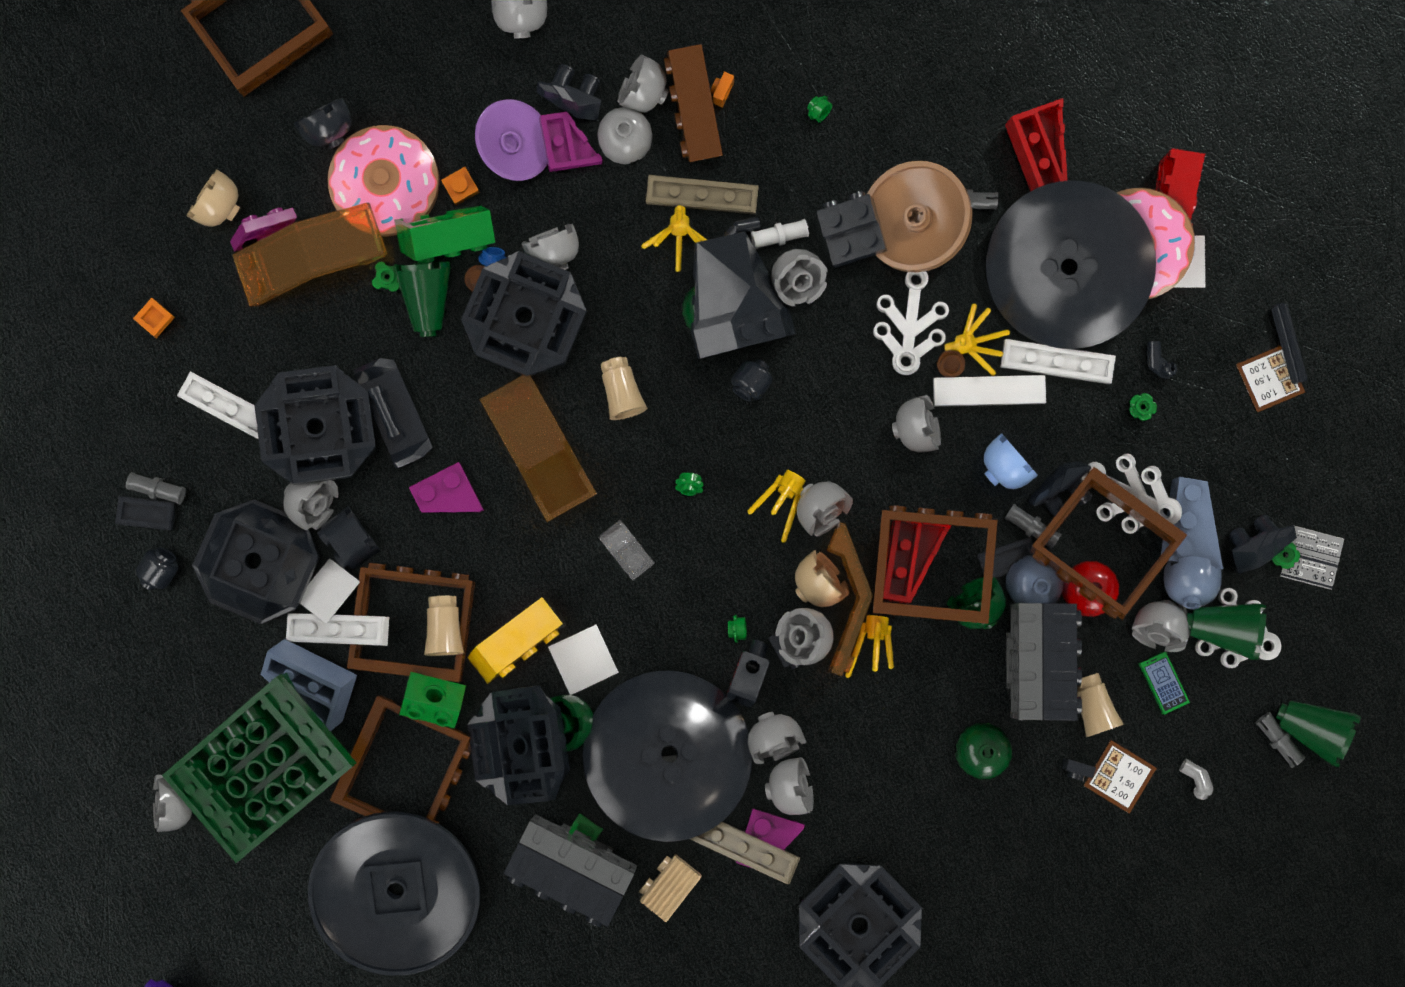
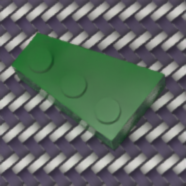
[394,206,495,264]

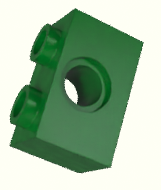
[399,672,466,729]

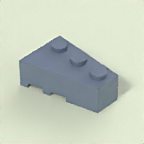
[1161,477,1223,570]
[261,639,357,732]

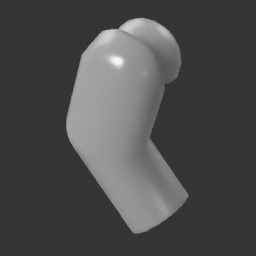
[1179,759,1213,800]

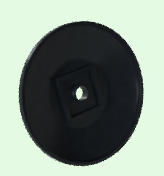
[986,180,1156,349]
[582,671,752,842]
[308,812,480,976]

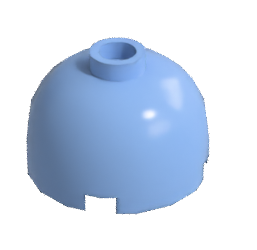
[984,433,1038,489]

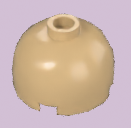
[187,169,240,227]
[795,550,849,607]

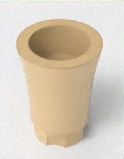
[601,357,647,420]
[424,596,464,656]
[1077,673,1124,737]

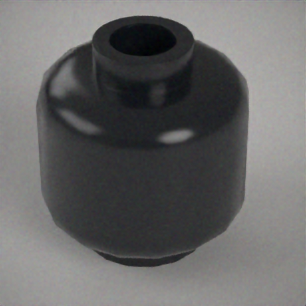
[731,359,772,402]
[136,547,179,590]

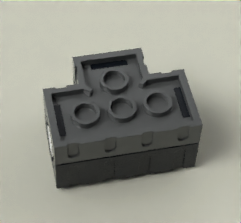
[1006,603,1082,720]
[503,814,637,927]

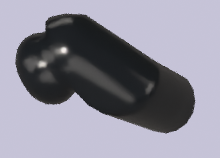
[722,217,760,237]
[1147,341,1177,379]

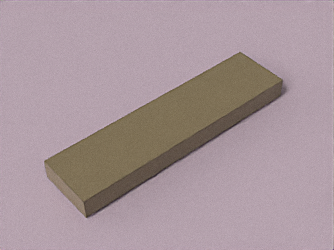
[646,175,758,215]
[690,822,800,884]

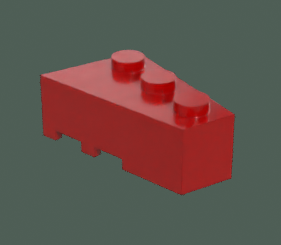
[1005,98,1067,191]
[1155,148,1205,226]
[884,520,951,603]

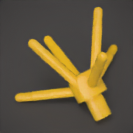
[642,205,707,272]
[945,304,1010,376]

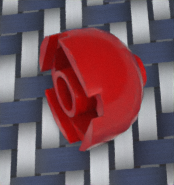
[1062,561,1119,616]

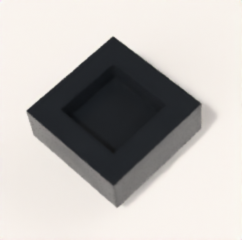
[1061,758,1096,781]

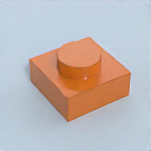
[710,71,734,108]
[441,167,480,206]
[133,298,175,338]

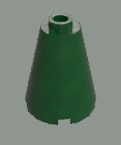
[394,261,450,337]
[1187,603,1266,660]
[1276,700,1361,767]

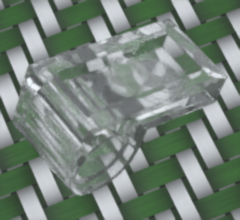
[598,520,655,581]

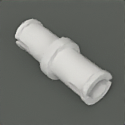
[751,219,809,249]

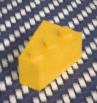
[467,597,563,684]

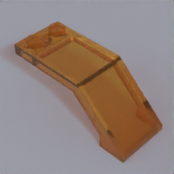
[232,202,388,306]
[480,375,597,522]
[827,522,873,676]

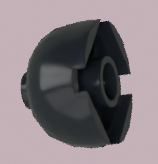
[293,97,352,149]

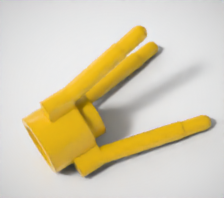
[748,470,806,543]
[845,615,894,678]

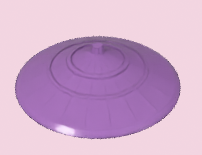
[475,99,548,181]

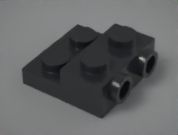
[817,192,888,268]

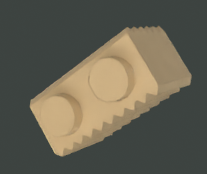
[639,854,702,922]

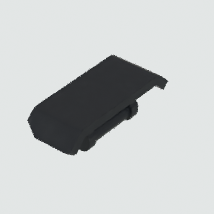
[353,358,432,468]

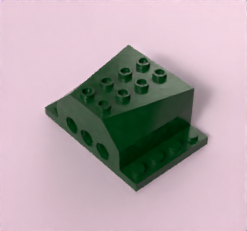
[162,672,356,863]

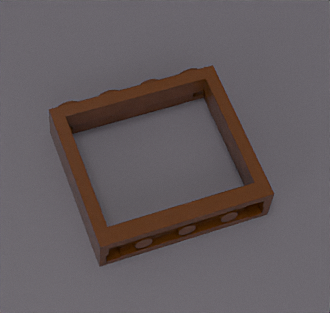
[181,0,333,97]
[1030,467,1187,620]
[873,505,998,624]
[347,563,475,682]
[330,695,471,824]

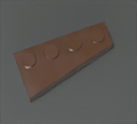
[664,44,723,162]

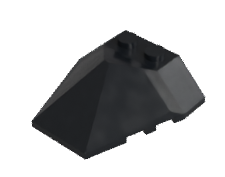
[691,232,796,359]

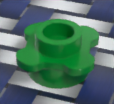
[372,262,399,292]
[675,473,703,496]

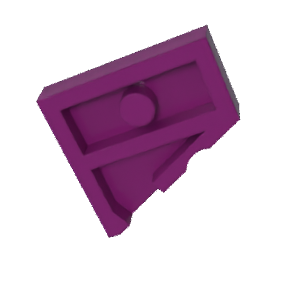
[539,112,602,172]
[230,208,297,252]
[409,462,484,513]
[736,808,805,868]

